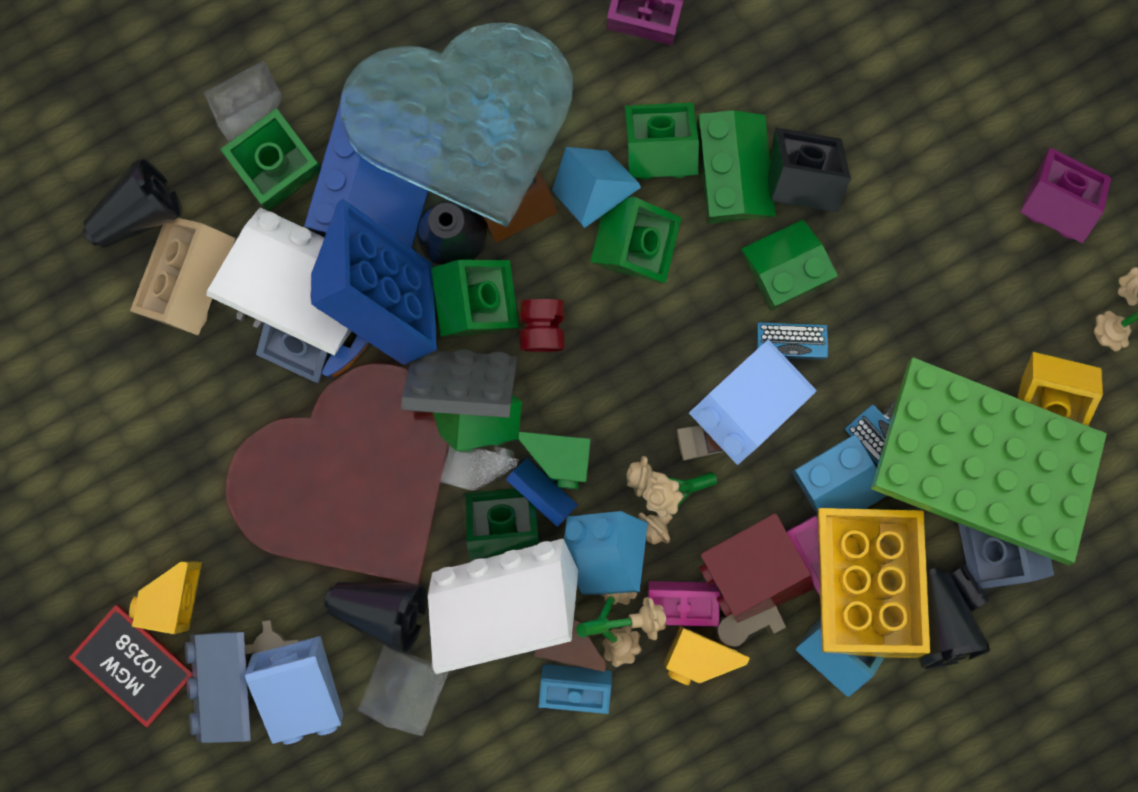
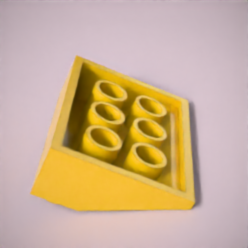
[817,508,930,658]

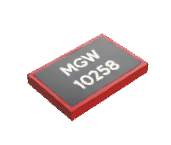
[69,604,192,728]

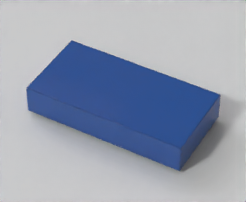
[506,458,578,527]

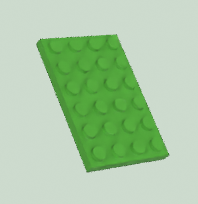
[871,357,1107,566]

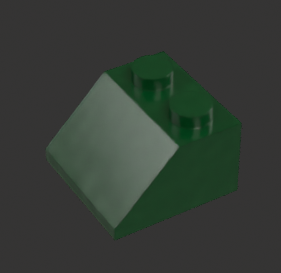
[465,488,540,562]

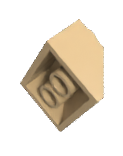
[130,218,236,336]

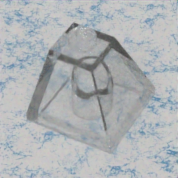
[204,60,282,142]

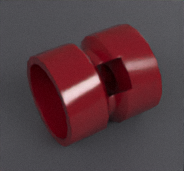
[519,299,564,352]

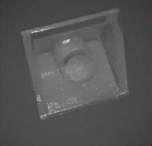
[358,646,449,736]

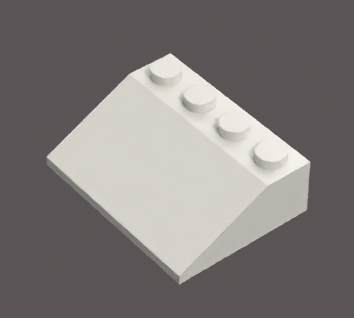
[206,208,351,356]
[428,538,578,674]

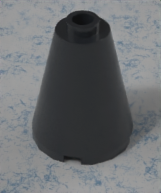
[83,159,183,248]
[417,199,486,265]
[919,568,990,669]
[324,582,427,653]

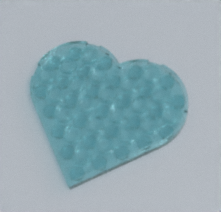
[340,23,573,227]

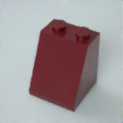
[699,513,815,623]

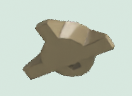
[245,620,299,654]

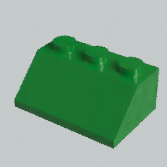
[697,110,776,224]

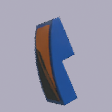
[321,335,372,379]

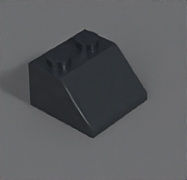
[768,127,851,212]

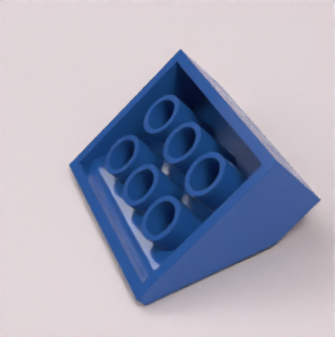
[304,93,446,248]
[310,199,437,365]

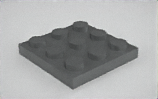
[401,349,517,418]

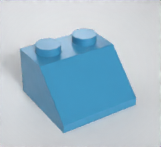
[791,434,887,516]
[564,511,648,596]
[795,617,884,697]

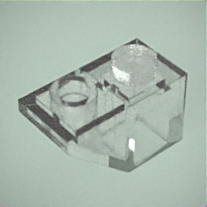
[440,446,520,492]

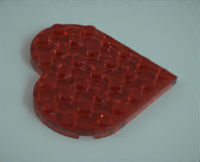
[226,364,449,585]

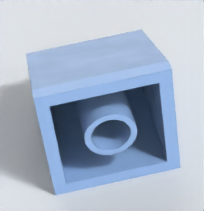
[689,339,817,465]
[245,636,343,744]

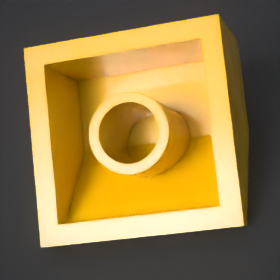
[1017,352,1103,426]
[129,561,202,634]
[663,626,750,686]

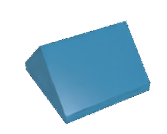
[552,147,641,228]

